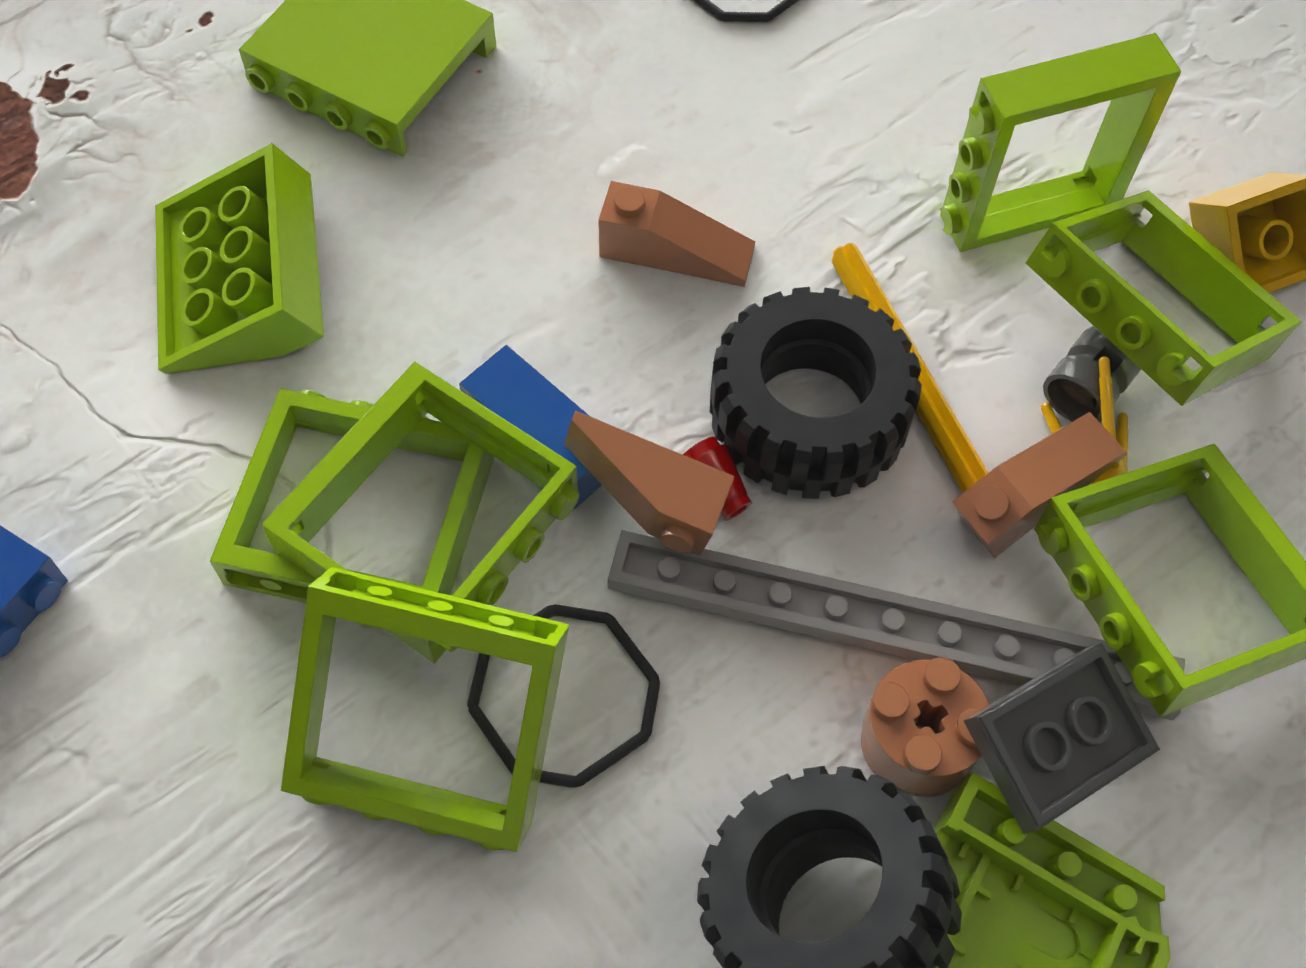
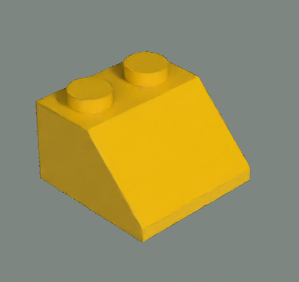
[1188,172,1306,293]

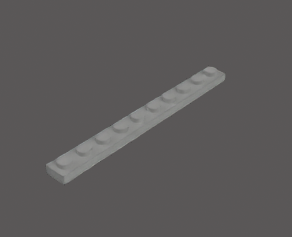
[607,530,1185,721]

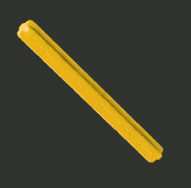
[831,243,989,493]

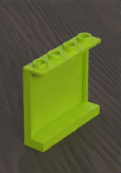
[239,0,496,157]

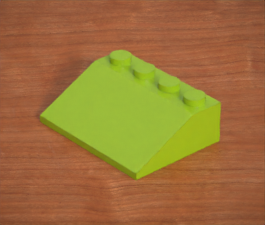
[155,143,324,374]

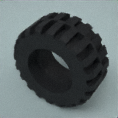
[709,287,922,499]
[697,766,962,968]

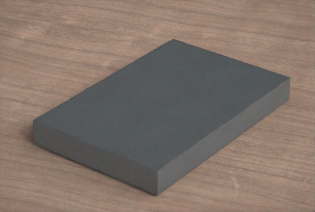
[963,642,1160,834]

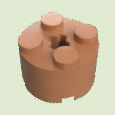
[861,657,989,797]

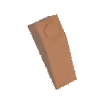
[598,181,756,287]
[564,411,734,555]
[952,412,1127,558]

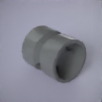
[1043,326,1141,423]

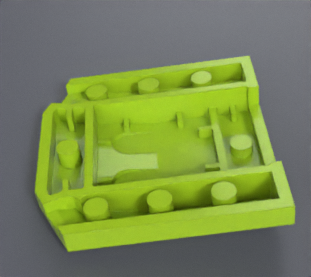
[934,772,1170,968]

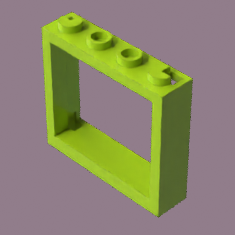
[940,33,1181,252]
[1025,190,1302,406]
[262,361,579,664]
[210,388,494,603]
[1034,443,1306,717]
[281,567,569,852]

